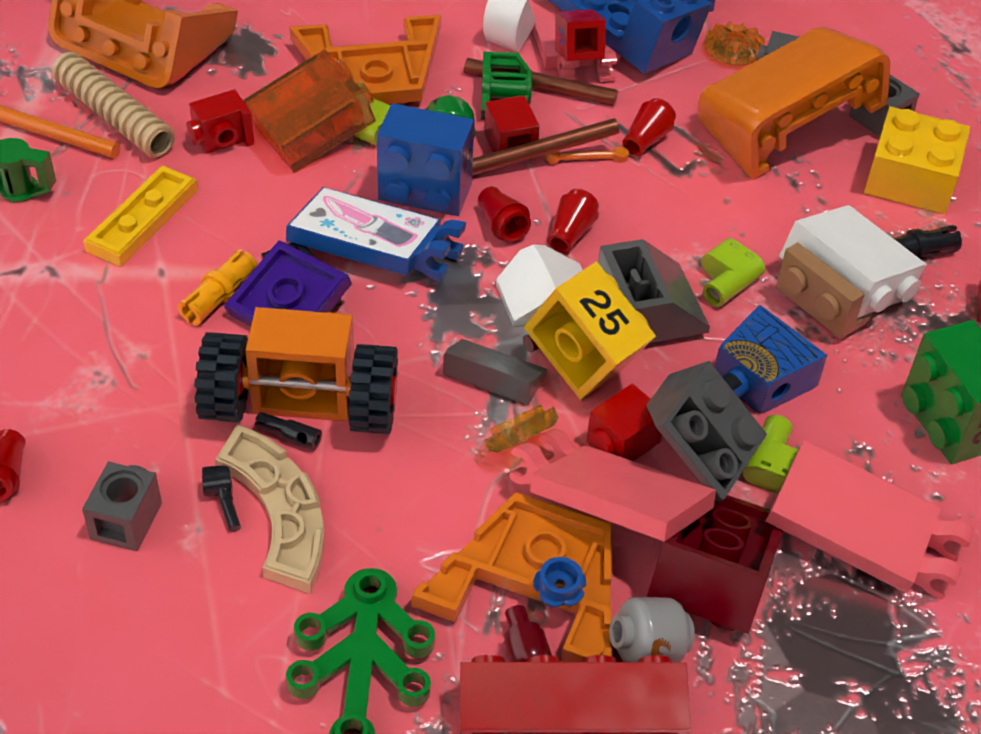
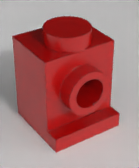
[186,89,254,154]

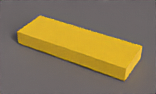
[83,165,198,267]

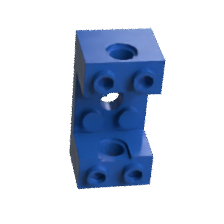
[549,0,712,74]

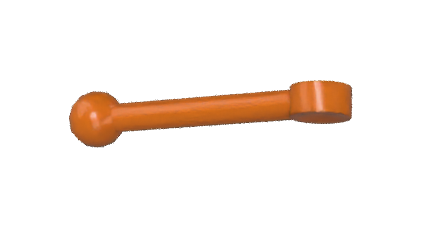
[545,146,629,165]

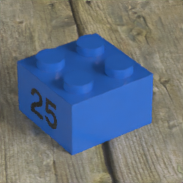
[377,103,474,216]

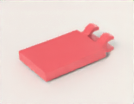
[528,0,620,82]
[509,429,716,542]
[766,440,975,599]

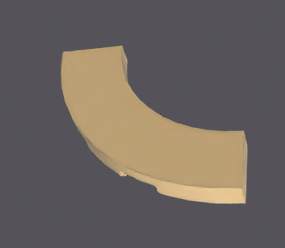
[215,424,325,594]

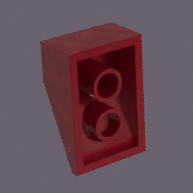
[647,495,783,634]

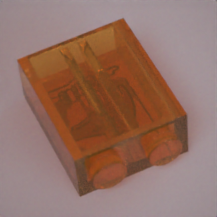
[243,49,376,173]

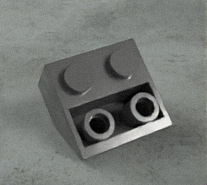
[598,239,710,343]
[646,361,767,502]

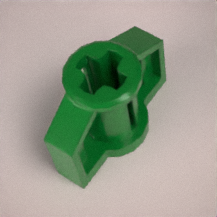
[481,51,532,120]
[0,138,56,202]

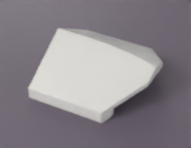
[496,245,582,327]

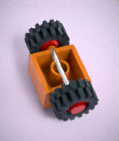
[194,307,398,434]

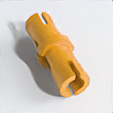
[177,249,257,326]

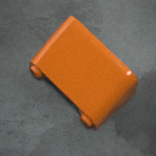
[48,0,238,88]
[698,27,891,180]

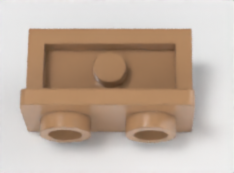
[776,242,871,339]

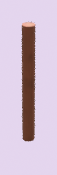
[464,58,618,105]
[472,118,619,176]

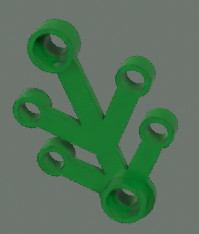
[286,568,435,734]

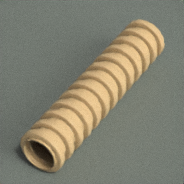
[52,51,175,158]

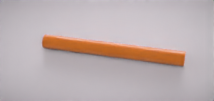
[0,105,120,159]

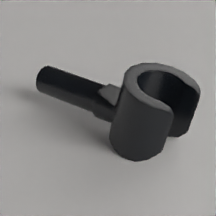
[202,466,241,532]

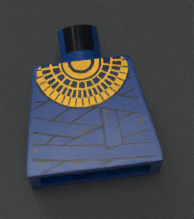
[715,305,827,413]

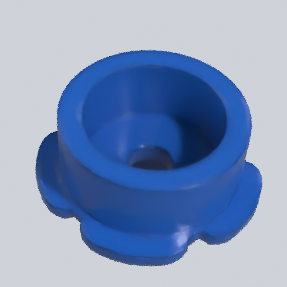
[533,557,586,608]

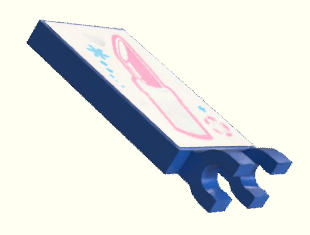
[286,187,466,281]

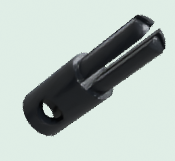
[255,412,322,450]

